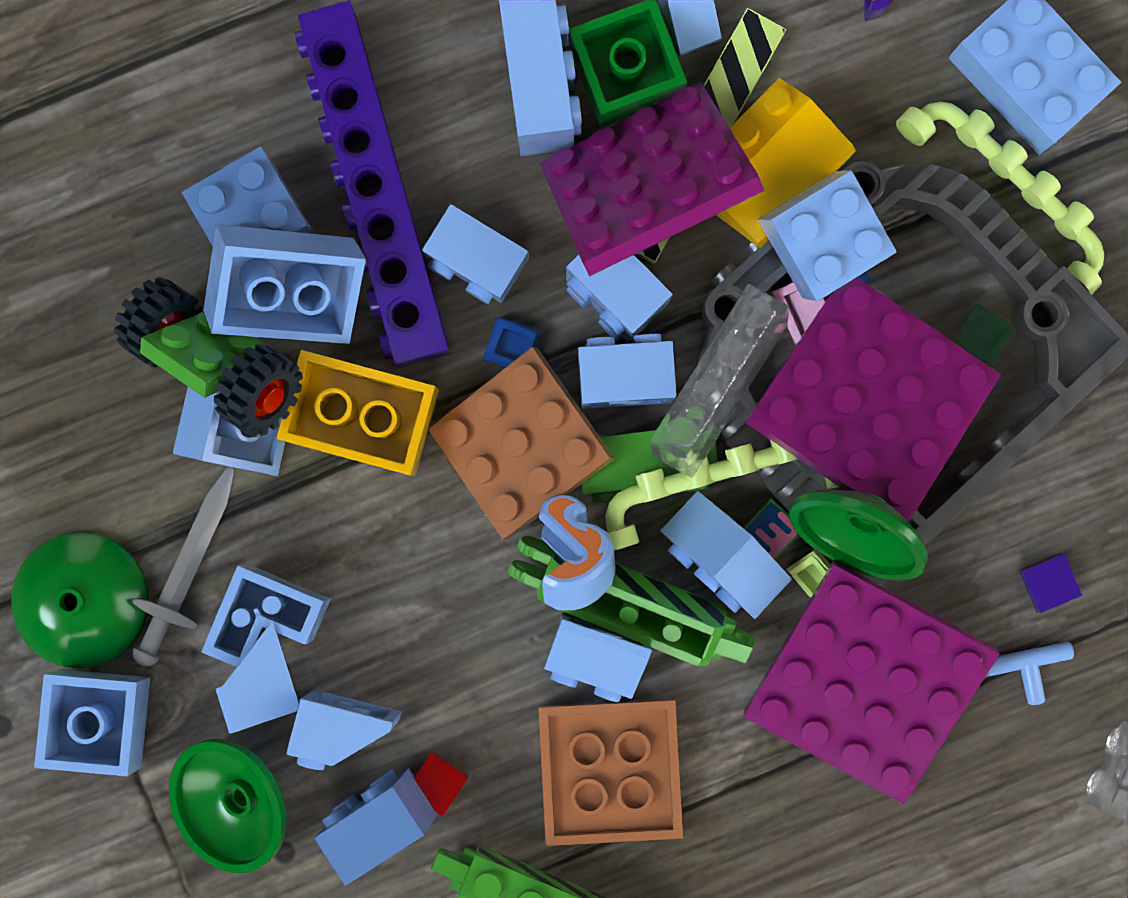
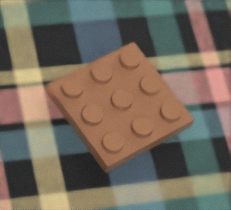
[428,347,615,540]
[538,698,683,846]

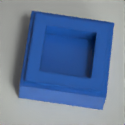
[483,317,540,368]

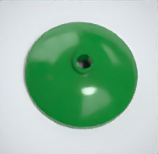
[789,490,928,581]
[11,532,149,668]
[169,738,287,873]

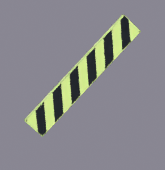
[636,8,787,265]

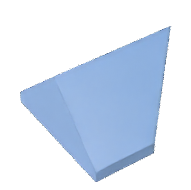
[215,620,299,734]

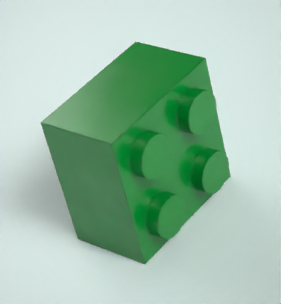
[568,0,687,127]

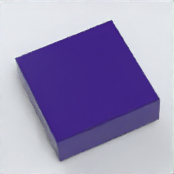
[1019,553,1083,613]

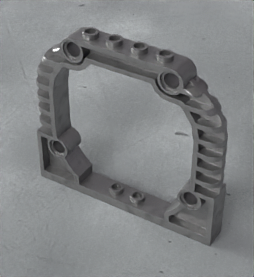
[697,161,1128,586]

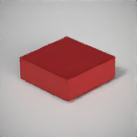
[414,751,469,816]

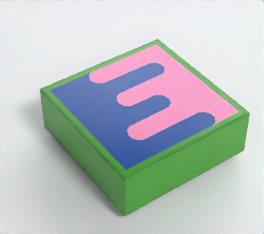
[742,498,799,560]

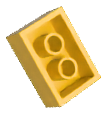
[276,350,439,477]

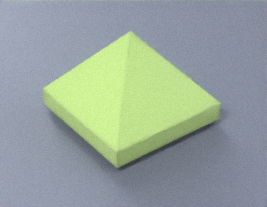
[786,549,832,598]

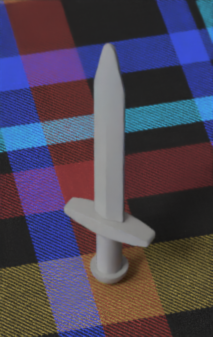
[132,467,234,667]

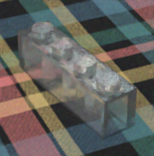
[649,284,789,478]

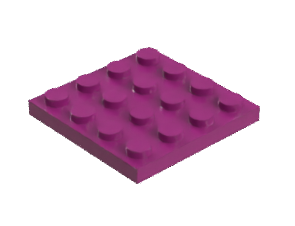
[539,82,765,277]
[745,277,1001,523]
[743,560,1000,804]

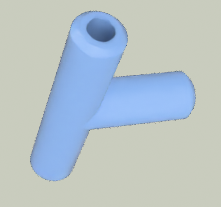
[986,641,1074,705]

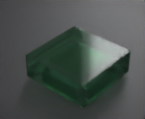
[951,303,1016,367]

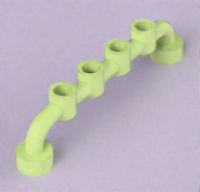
[896,101,1104,295]
[605,440,839,550]

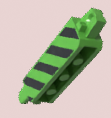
[508,535,755,666]
[431,846,607,898]

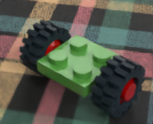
[114,277,303,437]

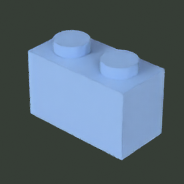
[422,204,529,304]

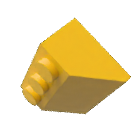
[716,78,856,249]

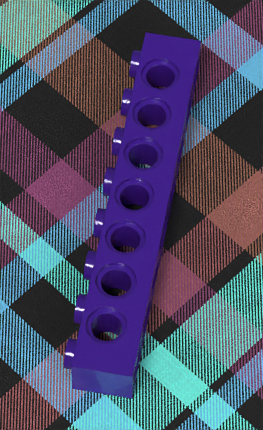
[294,0,451,368]

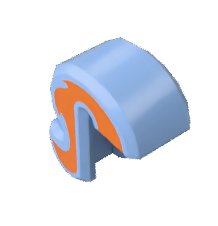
[539,495,615,610]

